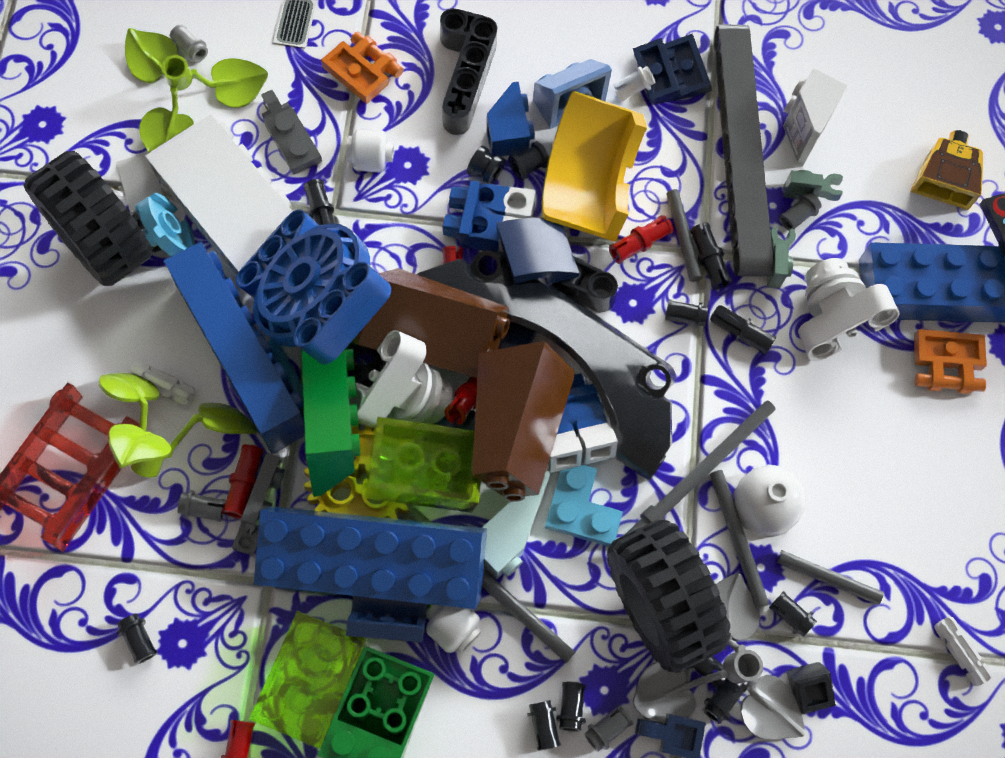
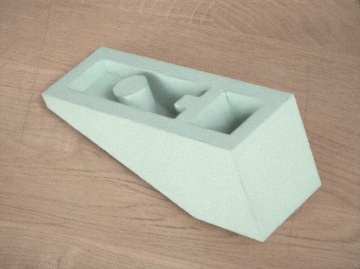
[482,470,550,580]

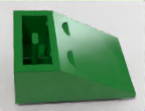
[318,646,435,758]

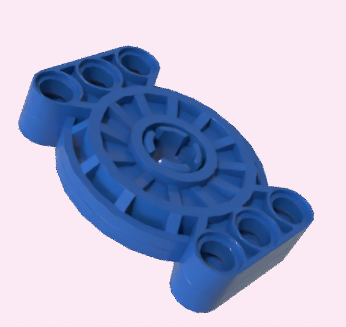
[236,209,391,365]

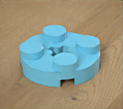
[135,193,195,257]

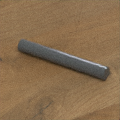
[666,189,702,282]
[777,550,884,605]

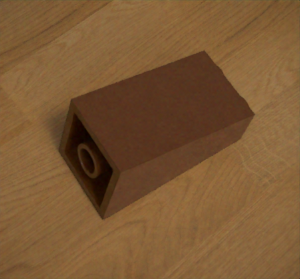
[352,268,510,378]
[472,341,574,502]

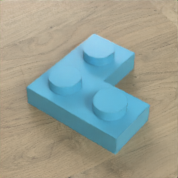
[544,459,623,547]

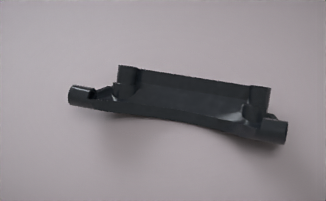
[417,250,676,481]

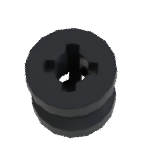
[467,145,506,184]

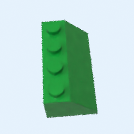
[302,348,361,497]

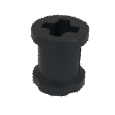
[508,140,549,181]

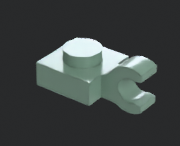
[783,170,843,201]
[767,227,796,288]

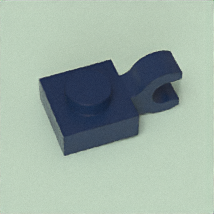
[635,713,706,758]

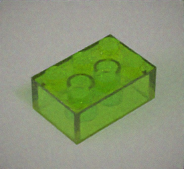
[364,417,481,513]
[249,611,369,750]

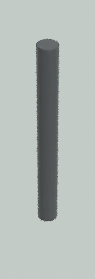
[709,470,770,609]

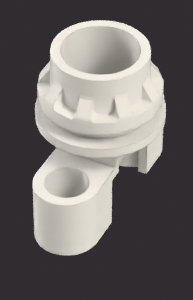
[798,258,900,361]
[350,330,453,428]

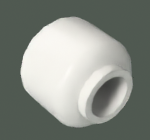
[346,128,394,173]
[426,605,481,653]

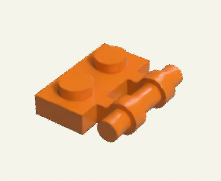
[321,31,404,104]
[914,329,987,394]

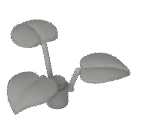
[632,573,805,740]

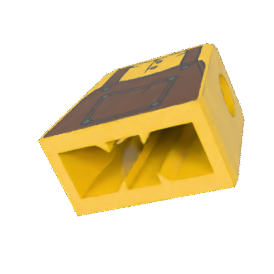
[910,130,983,210]

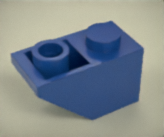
[486,81,535,156]

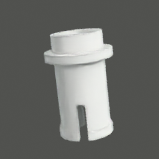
[613,66,656,102]

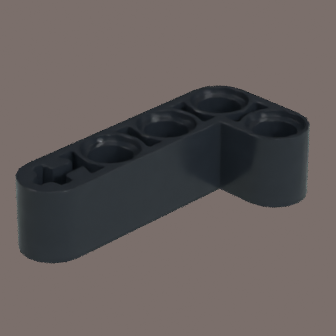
[440,8,498,135]

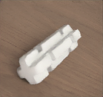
[130,361,196,406]
[934,616,992,686]

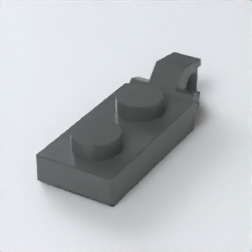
[261,89,322,175]
[232,453,285,557]

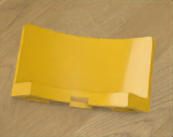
[542,91,647,242]

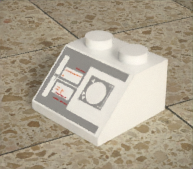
[783,67,848,166]

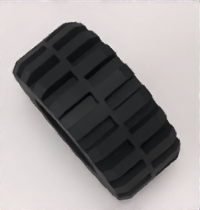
[23,151,152,286]
[607,519,731,673]

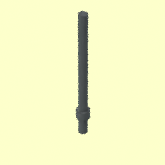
[623,400,776,536]
[405,506,576,663]

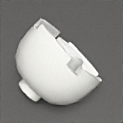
[733,464,806,536]

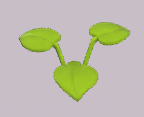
[124,28,268,153]
[98,373,258,478]

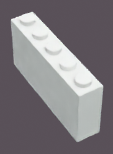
[145,114,293,277]

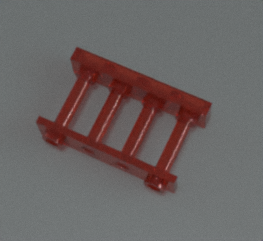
[0,382,140,552]

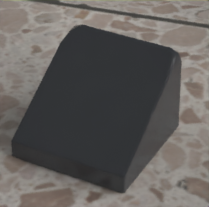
[787,662,836,715]

